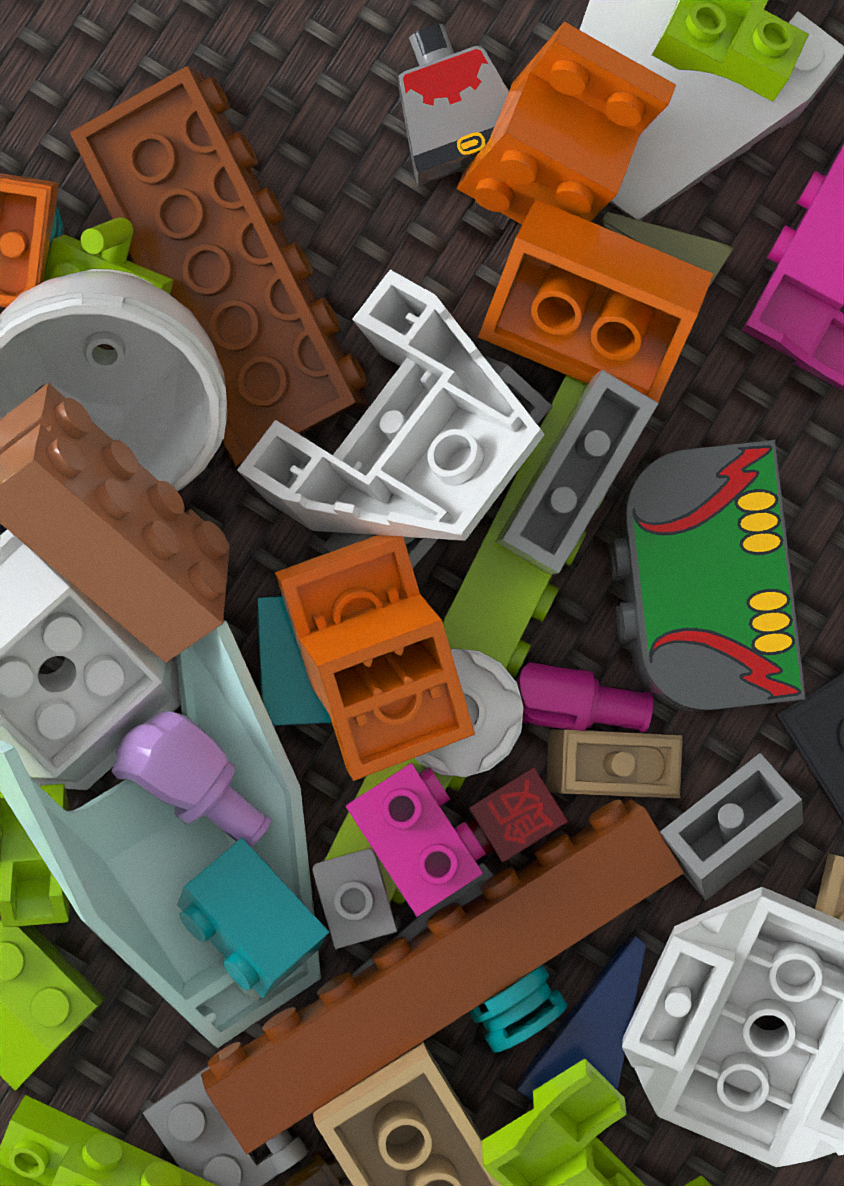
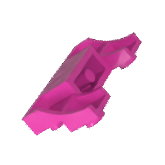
[742,144,844,391]

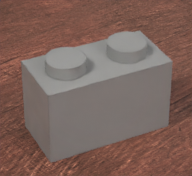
[660,753,804,901]

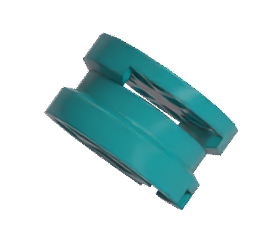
[468,964,568,1053]

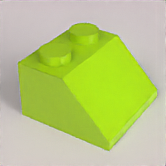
[0,919,106,1091]

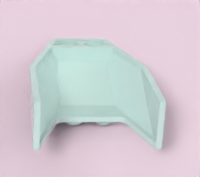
[0,620,321,1048]

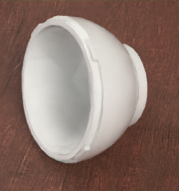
[0,269,227,491]

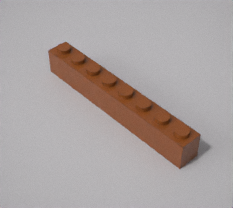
[201,799,684,1155]

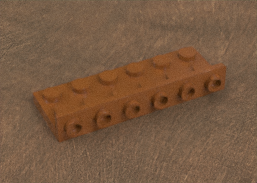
[70,66,369,466]

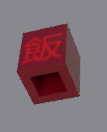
[466,767,568,862]

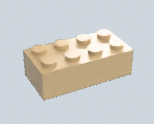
[312,1041,502,1186]

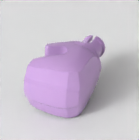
[111,711,271,847]

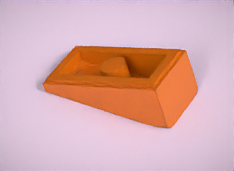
[0,173,59,308]

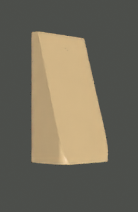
[546,729,683,798]

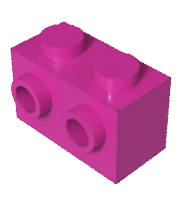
[346,763,486,917]

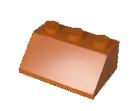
[478,199,713,403]

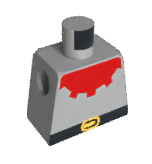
[398,24,509,186]

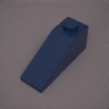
[515,933,646,1103]

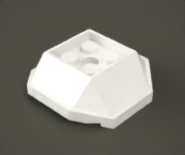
[0,530,181,790]
[622,887,844,1167]

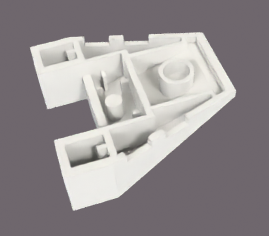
[580,0,844,221]
[237,270,545,541]

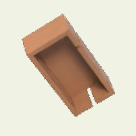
[0,383,230,663]

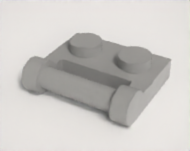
[143,1066,310,1186]

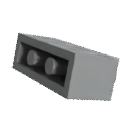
[495,370,659,575]

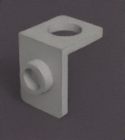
[312,848,401,949]

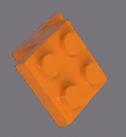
[457,22,676,224]
[275,535,475,781]

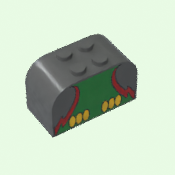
[608,440,806,712]

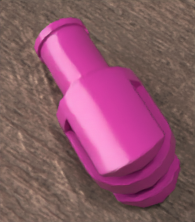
[516,662,654,732]

